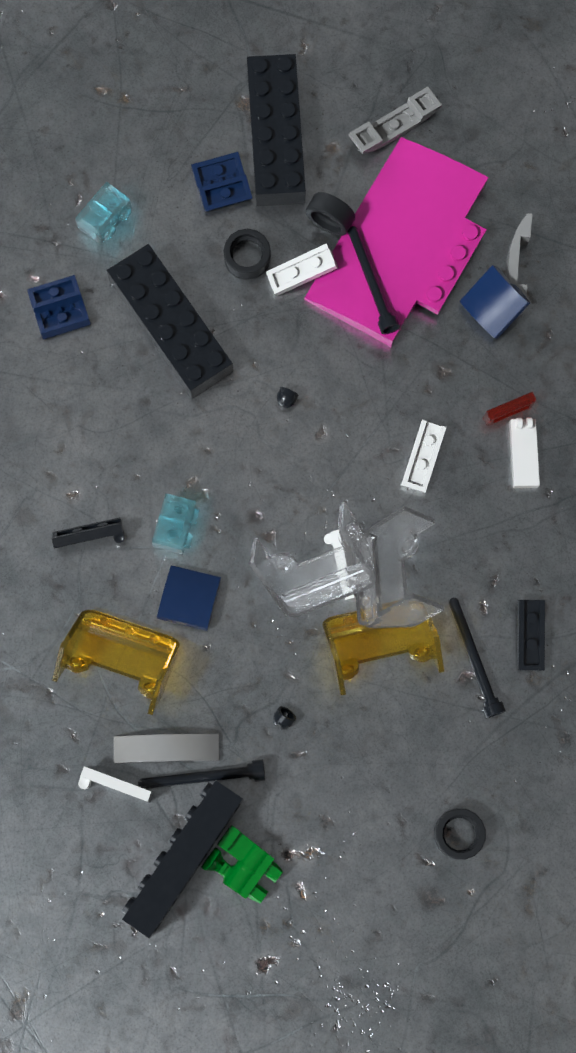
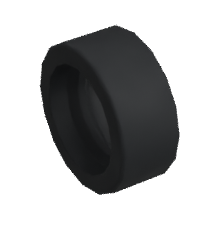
[306,192,355,236]
[223,228,271,279]
[434,808,486,860]

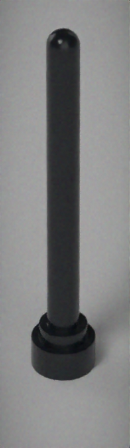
[348,226,400,335]
[449,598,506,719]
[138,759,265,789]

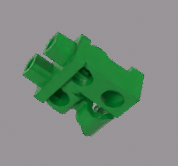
[201,825,283,903]

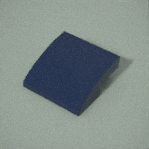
[191,152,252,212]
[460,265,530,339]
[27,275,91,340]
[157,565,221,631]

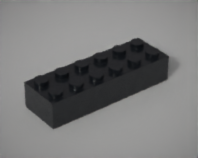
[247,54,306,206]
[106,243,233,399]
[122,780,244,938]

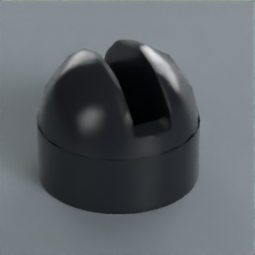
[277,387,299,408]
[273,706,296,730]

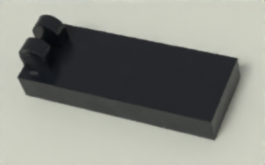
[52,517,124,548]
[517,600,545,671]

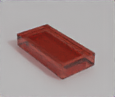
[483,392,536,426]

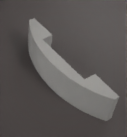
[348,86,442,154]
[505,213,532,316]
[114,734,219,764]

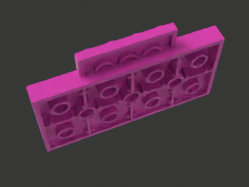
[304,137,488,347]

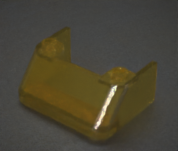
[322,598,444,695]
[52,610,180,715]

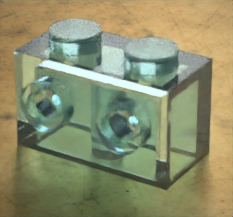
[75,182,132,245]
[152,493,200,555]

